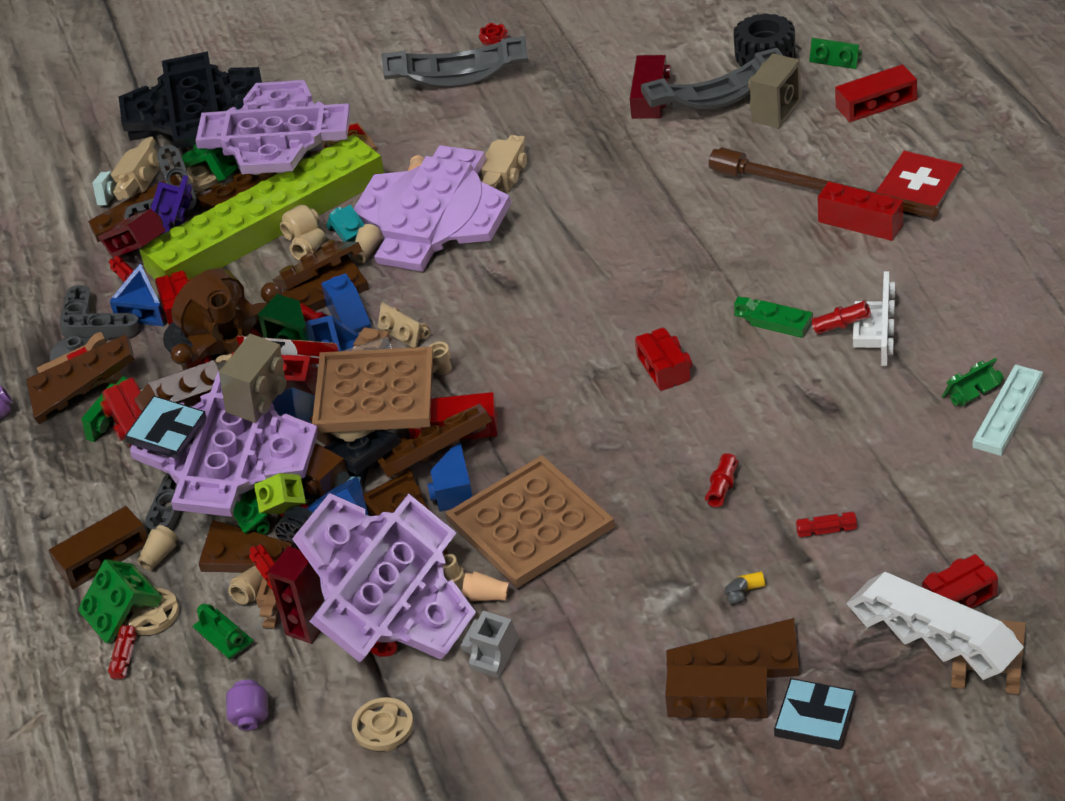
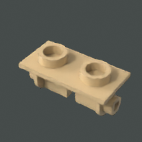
[377,302,431,348]

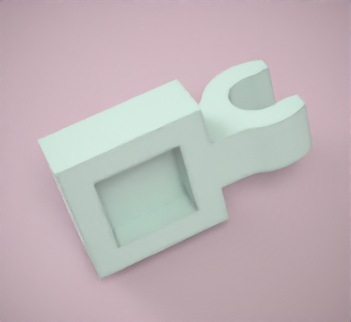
[92,171,116,205]

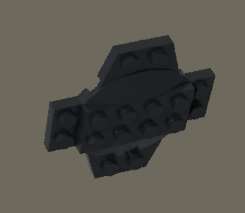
[118,51,262,148]

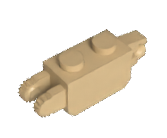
[480,135,527,193]
[110,137,160,200]

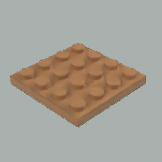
[312,346,433,433]
[445,455,615,588]

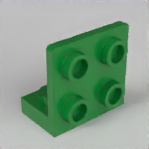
[181,144,239,181]
[78,559,163,644]

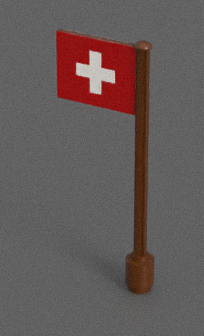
[709,147,963,220]

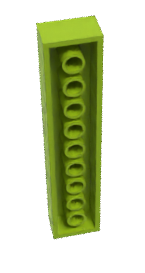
[139,134,384,280]

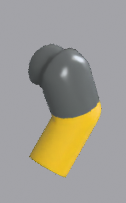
[725,571,765,604]

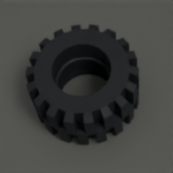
[733,13,796,67]

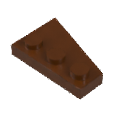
[272,239,363,290]
[198,520,293,573]

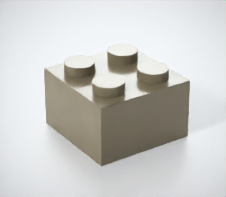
[748,53,801,129]
[219,334,286,423]

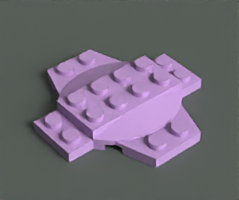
[196,80,351,175]
[354,145,512,272]
[130,372,318,517]
[292,493,476,662]

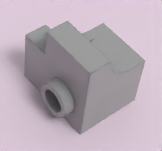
[461,611,519,678]

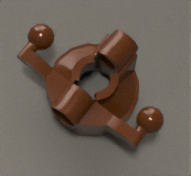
[171,268,282,371]

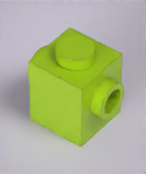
[254,473,306,514]

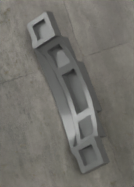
[382,36,528,88]
[641,48,783,110]

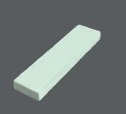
[973,365,1043,456]

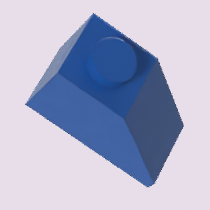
[321,273,371,333]
[427,443,473,512]

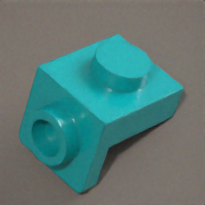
[326,204,365,242]

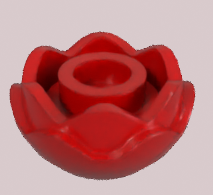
[478,23,508,46]

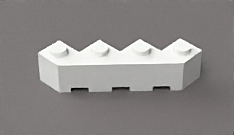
[846,572,1024,680]

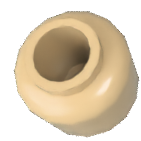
[280,205,320,241]

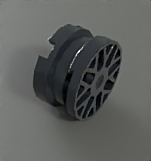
[274,506,313,550]

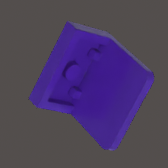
[151,175,192,235]

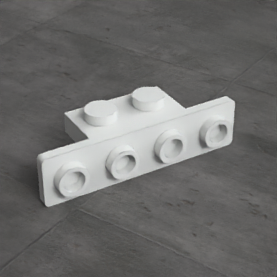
[853,271,895,366]

